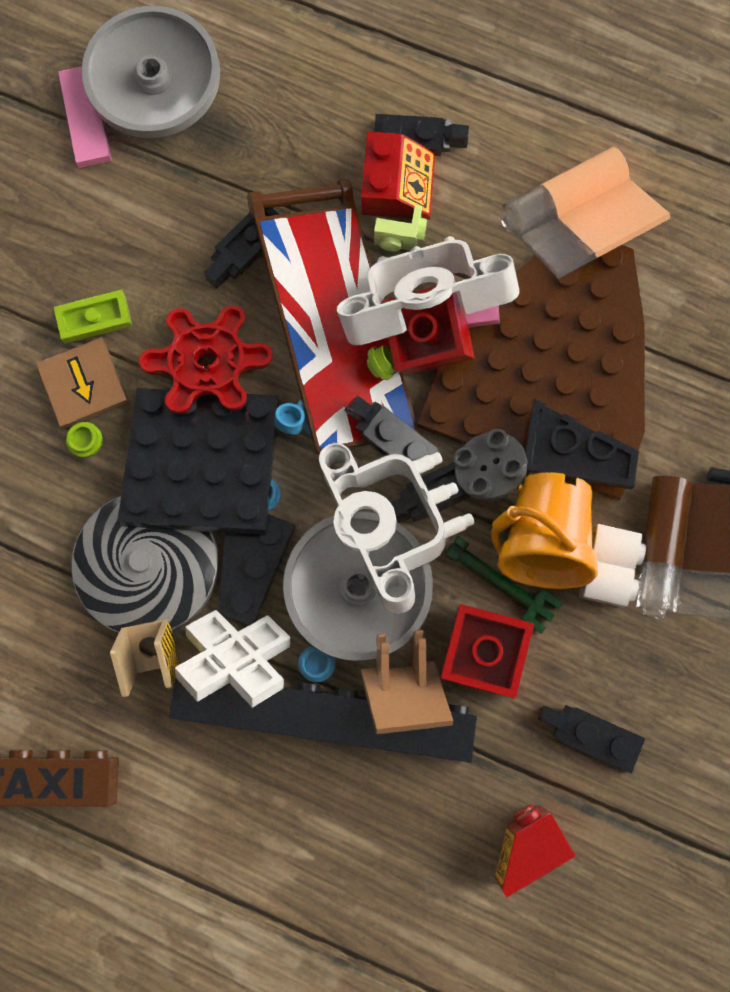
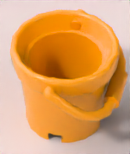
[491,473,598,589]

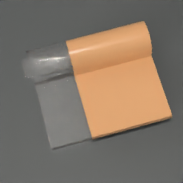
[500,147,670,278]

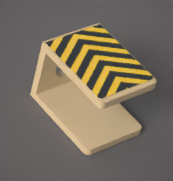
[110,619,180,697]

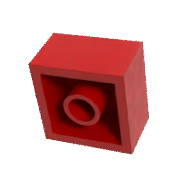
[439,604,534,699]

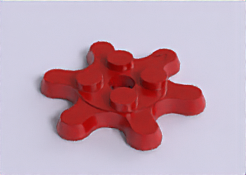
[139,305,273,414]

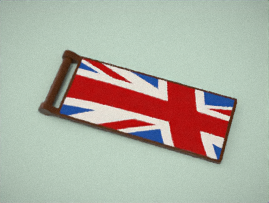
[247,179,418,454]

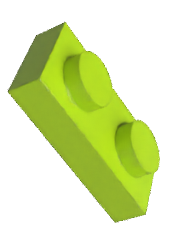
[54,289,133,344]

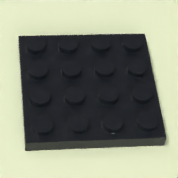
[117,388,279,535]

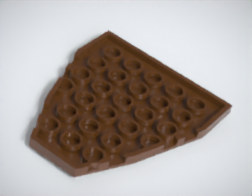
[417,228,645,501]

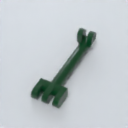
[444,536,562,634]

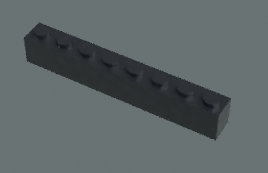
[169,677,477,763]

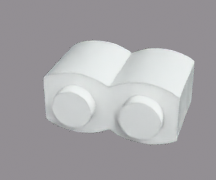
[579,524,646,608]

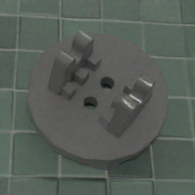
[454,429,528,501]

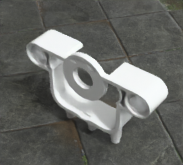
[337,236,519,345]
[319,443,475,614]

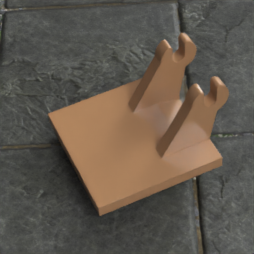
[361,630,453,734]

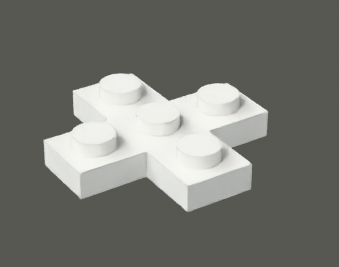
[175,610,290,708]

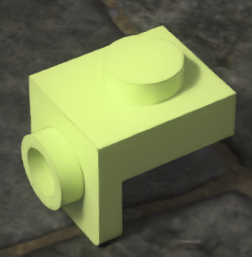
[374,205,427,252]

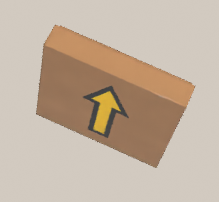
[36,337,129,430]

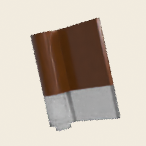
[636,475,730,620]

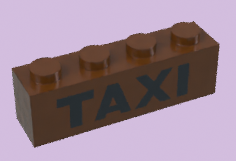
[0,750,119,807]

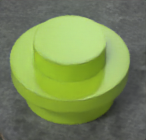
[367,345,395,380]
[66,422,103,458]

